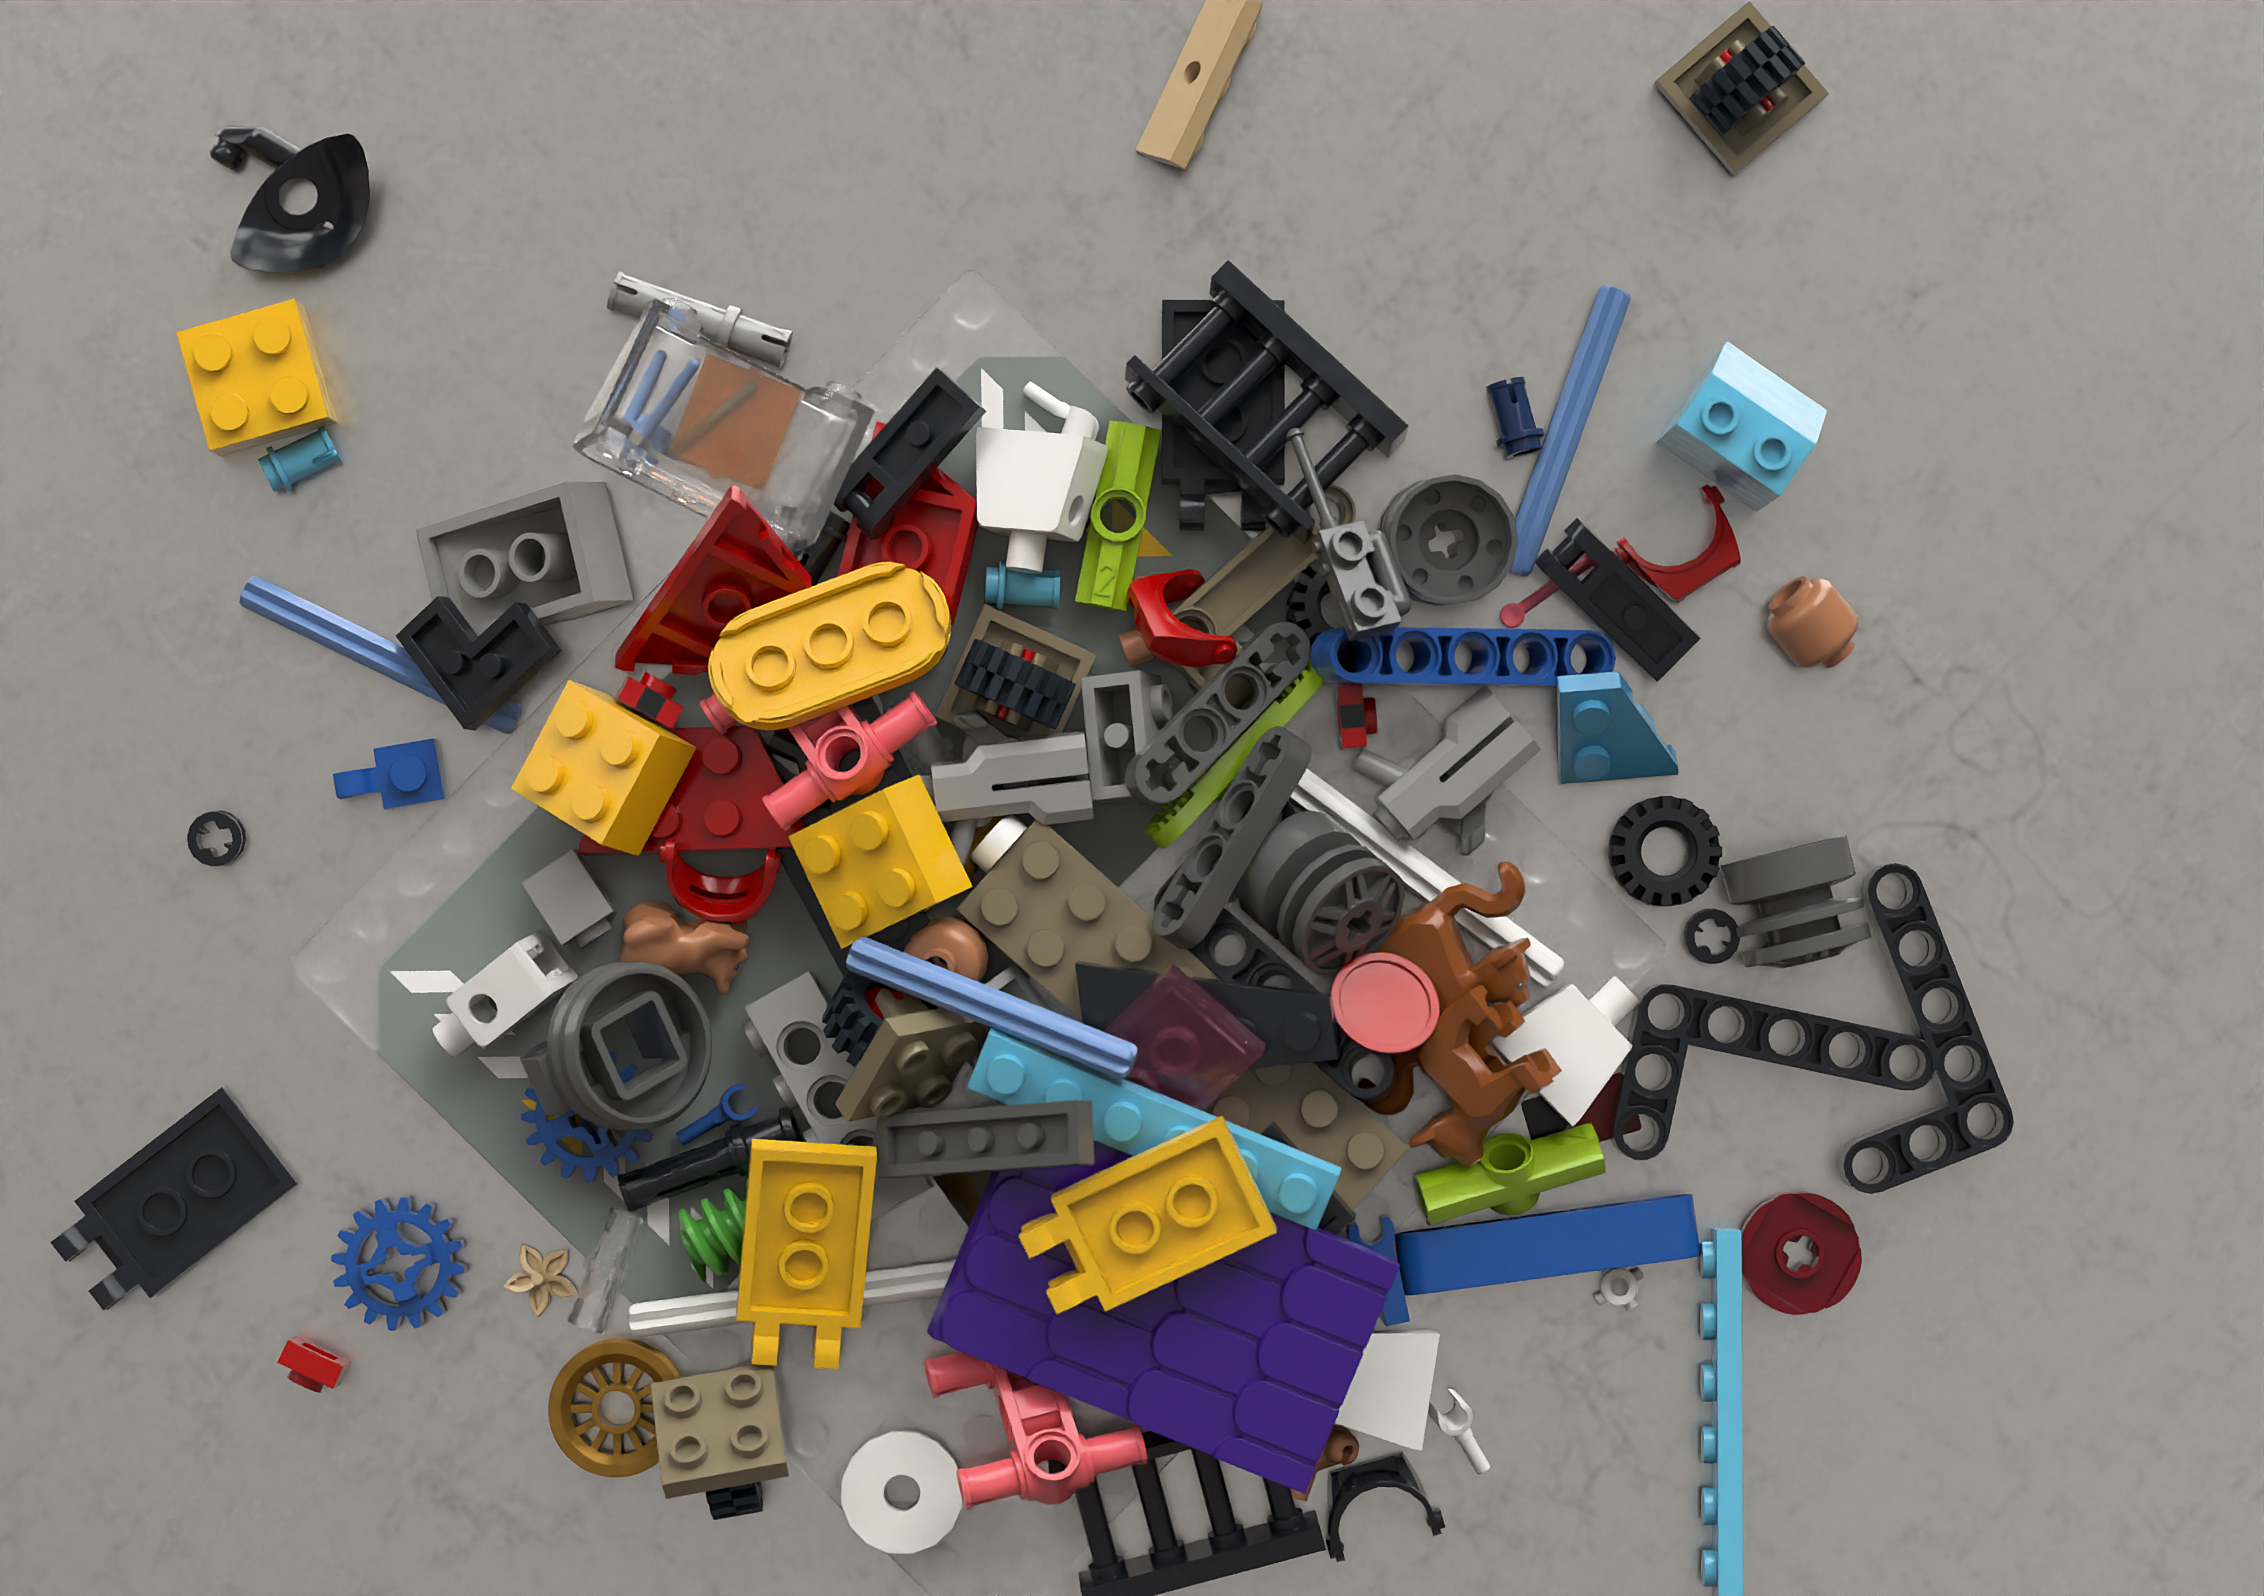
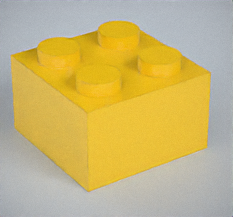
[176,298,338,457]
[511,680,696,856]
[788,775,973,949]

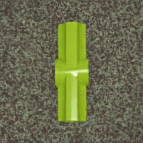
[1074,420,1162,612]
[1413,1123,1606,1225]

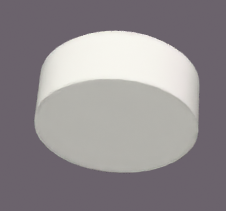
[971,814,1028,874]

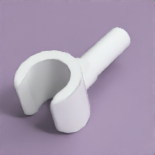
[1022,381,1099,440]
[1428,1389,1491,1474]

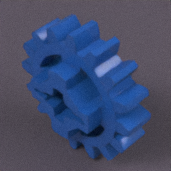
[521,1051,653,1182]
[331,1196,467,1331]

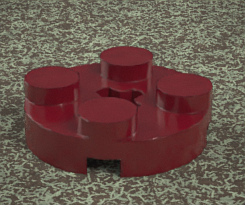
[1741,1192,1862,1315]

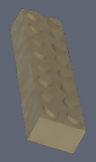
[956,819,1409,1210]

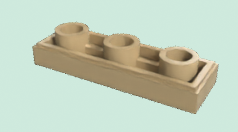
[1135,0,1263,169]

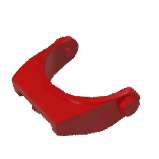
[1615,484,1741,604]
[1126,569,1238,667]
[660,838,781,924]

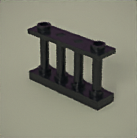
[1125,260,1409,544]
[1047,1431,1326,1596]

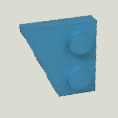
[1557,671,1678,784]

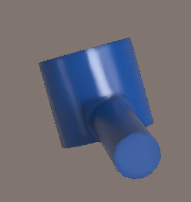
[676,1084,758,1146]

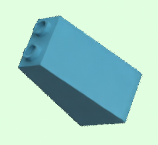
[1656,341,1827,512]

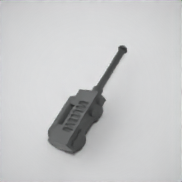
[1287,428,1411,641]

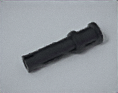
[617,1106,804,1213]

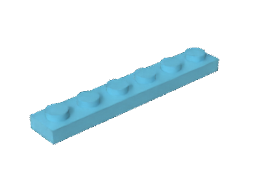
[967,1028,1341,1230]
[1700,1228,1743,1596]

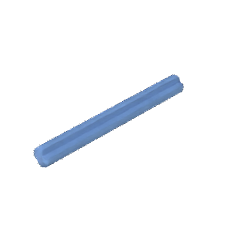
[1509,285,1631,577]
[239,576,522,733]
[846,937,1138,1079]

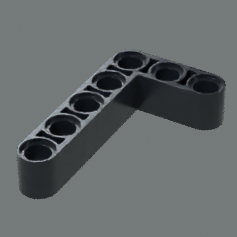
[1154,801,1398,1103]
[1836,863,2014,1194]
[1609,984,1936,1160]

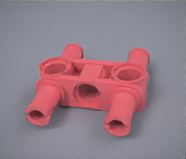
[699,691,938,831]
[924,1352,1147,1509]

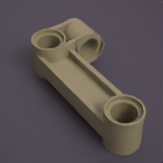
[1171,484,1356,709]

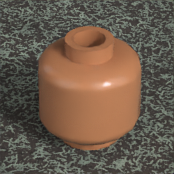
[1767,576,1859,668]
[904,916,989,982]

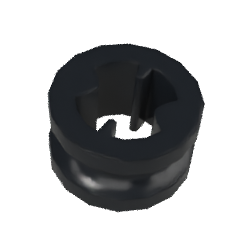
[187,810,247,866]
[1684,908,1740,964]

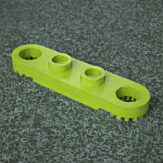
[1144,658,1325,849]

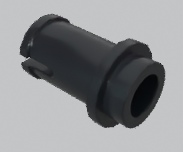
[793,505,851,586]

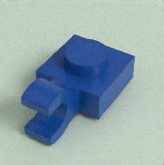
[333,738,446,810]
[1346,1214,1410,1326]

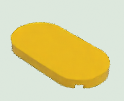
[708,562,951,730]

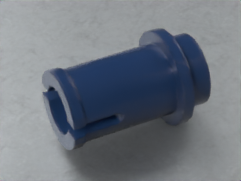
[1486,377,1544,458]

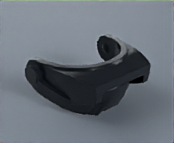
[1325,1453,1445,1562]

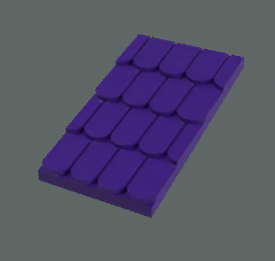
[926,1140,1400,1494]

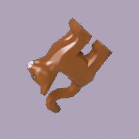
[1377,861,1531,1018]
[1358,984,1562,1167]

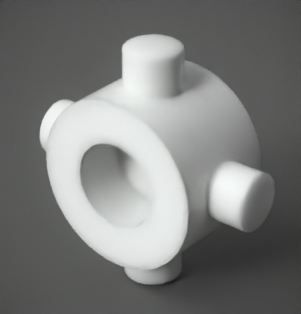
[1594,1267,1644,1311]

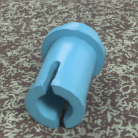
[258,426,341,492]
[984,561,1060,610]

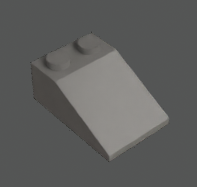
[416,481,633,637]

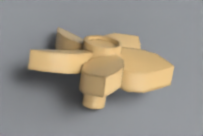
[504,1244,578,1317]

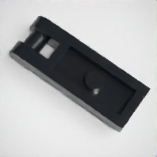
[827,367,987,540]
[1534,518,1701,682]

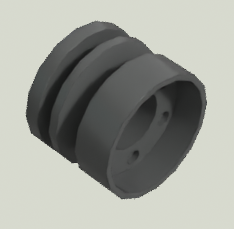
[1377,474,1518,606]
[1237,810,1405,977]
[1720,835,1871,968]

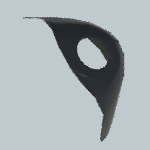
[230,133,370,273]

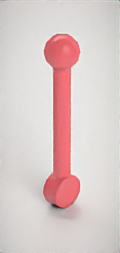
[1500,553,1598,628]

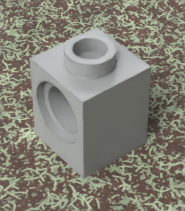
[521,849,618,948]

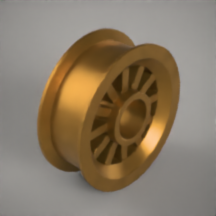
[548,1338,681,1478]

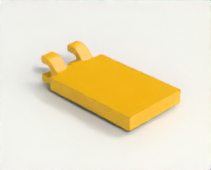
[1019,1115,1277,1314]
[736,1139,877,1369]

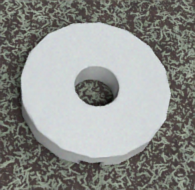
[841,1430,963,1554]

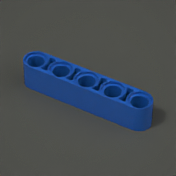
[1310,627,1616,687]
[1395,1194,1701,1296]

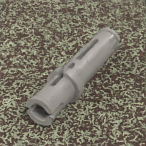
[607,272,793,368]

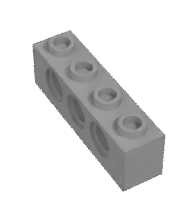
[742,971,934,1222]

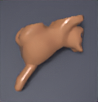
[620,900,749,995]

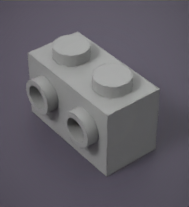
[1081,670,1178,804]

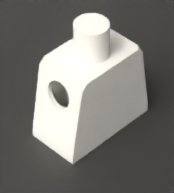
[976,427,1108,574]
[432,929,579,1057]
[1490,976,1640,1126]
[1335,1329,1440,1451]

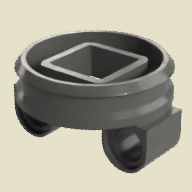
[520,961,712,1130]

